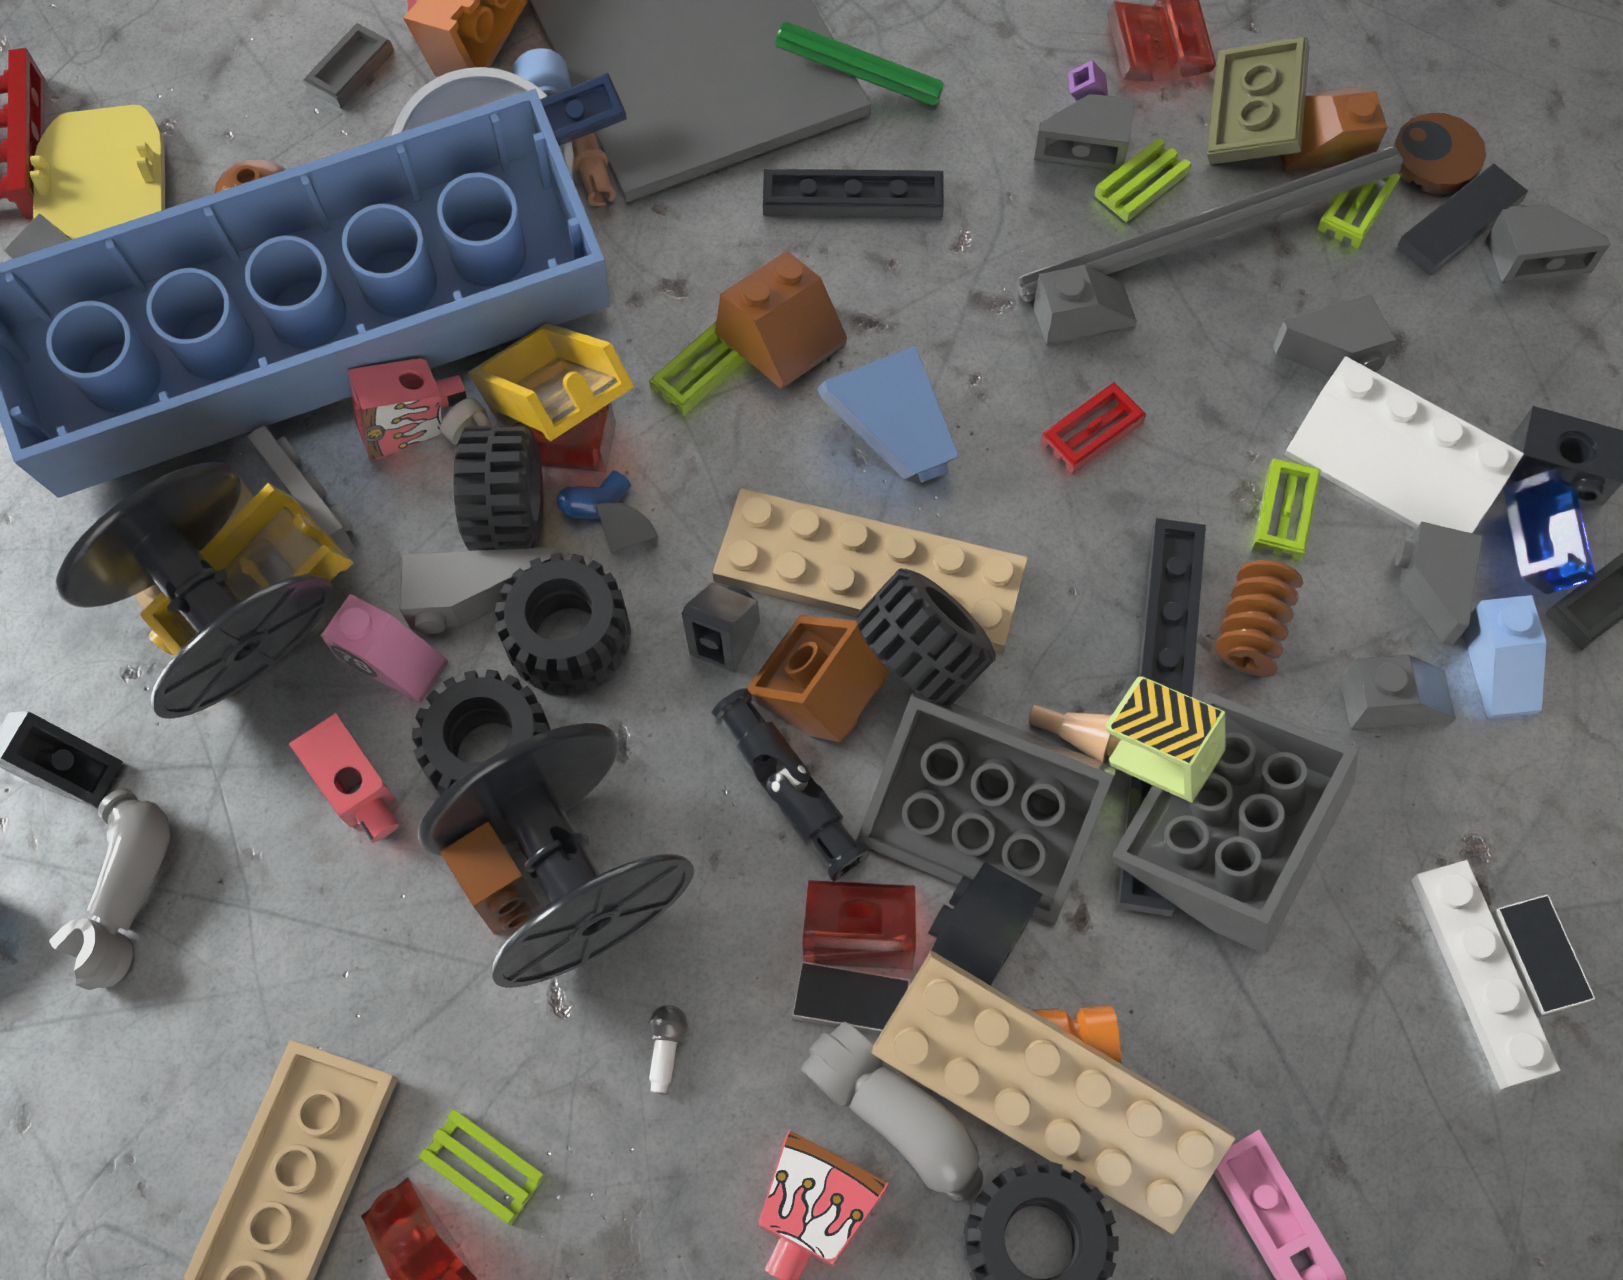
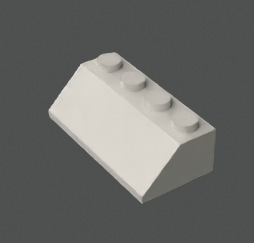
[1284,356,1524,533]

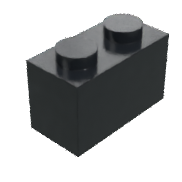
[928,862,1043,986]

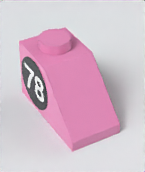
[321,594,449,703]

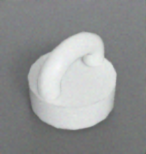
[440,398,491,445]

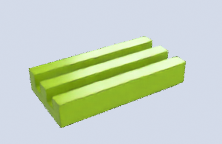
[1094,137,1192,223]
[1317,174,1400,249]
[649,321,746,416]
[1252,458,1321,561]
[418,1109,546,1226]

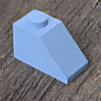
[1463,595,1547,719]

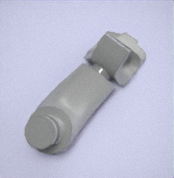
[49,789,171,990]
[801,1022,983,1201]

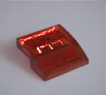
[1107,0,1216,81]

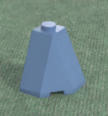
[817,346,959,483]

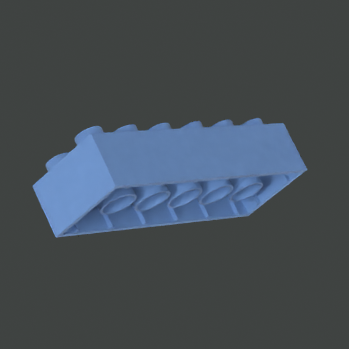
[0,88,610,498]

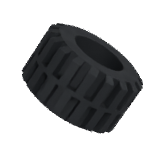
[453,425,543,551]
[495,553,631,694]
[856,568,996,706]
[412,670,551,795]
[963,1161,1119,1280]

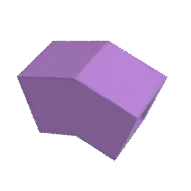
[1068,60,1108,102]

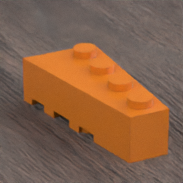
[403,0,528,77]

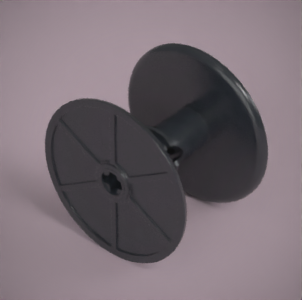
[55,462,333,719]
[418,723,694,988]

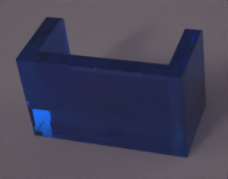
[1503,470,1597,595]

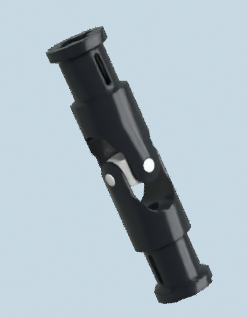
[711,688,870,881]

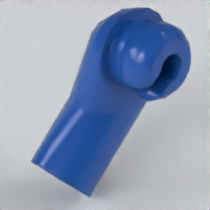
[557,470,631,519]

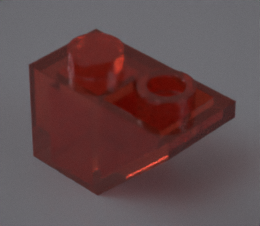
[361,1177,478,1280]

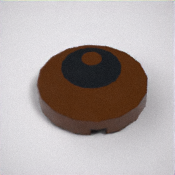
[1393,113,1486,194]

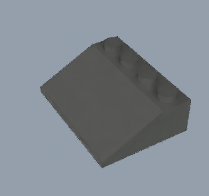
[1112,691,1359,955]
[856,692,1116,925]

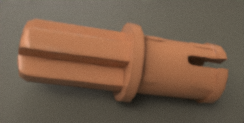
[572,132,616,206]

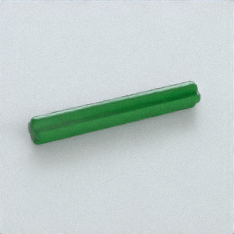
[775,21,944,106]

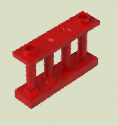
[0,48,45,219]

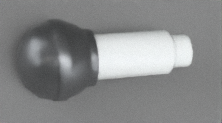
[649,1005,688,1094]

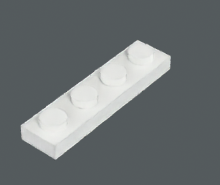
[1411,860,1561,1090]

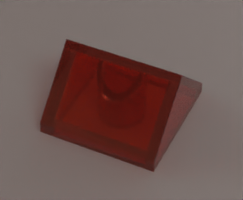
[802,880,916,970]

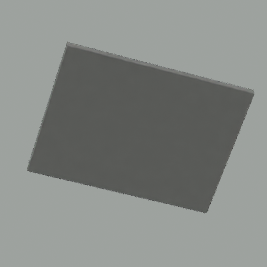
[528,0,871,203]

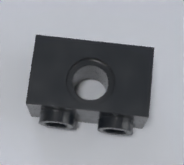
[1508,406,1623,506]

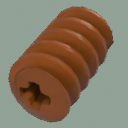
[1215,560,1304,677]

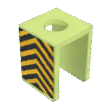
[1106,677,1225,803]

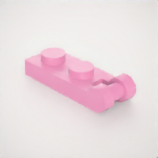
[1214,1130,1347,1280]

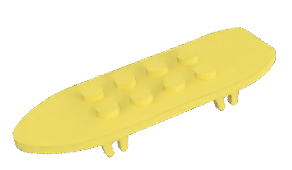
[30,105,165,240]

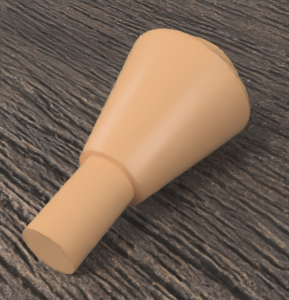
[1029,705,1121,763]

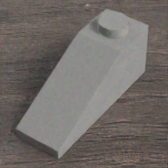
[399,547,556,634]

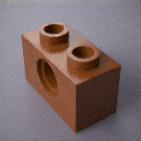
[440,822,540,934]

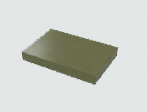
[1207,36,1310,165]

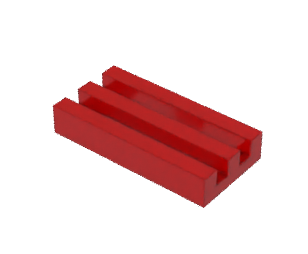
[1040,382,1146,474]

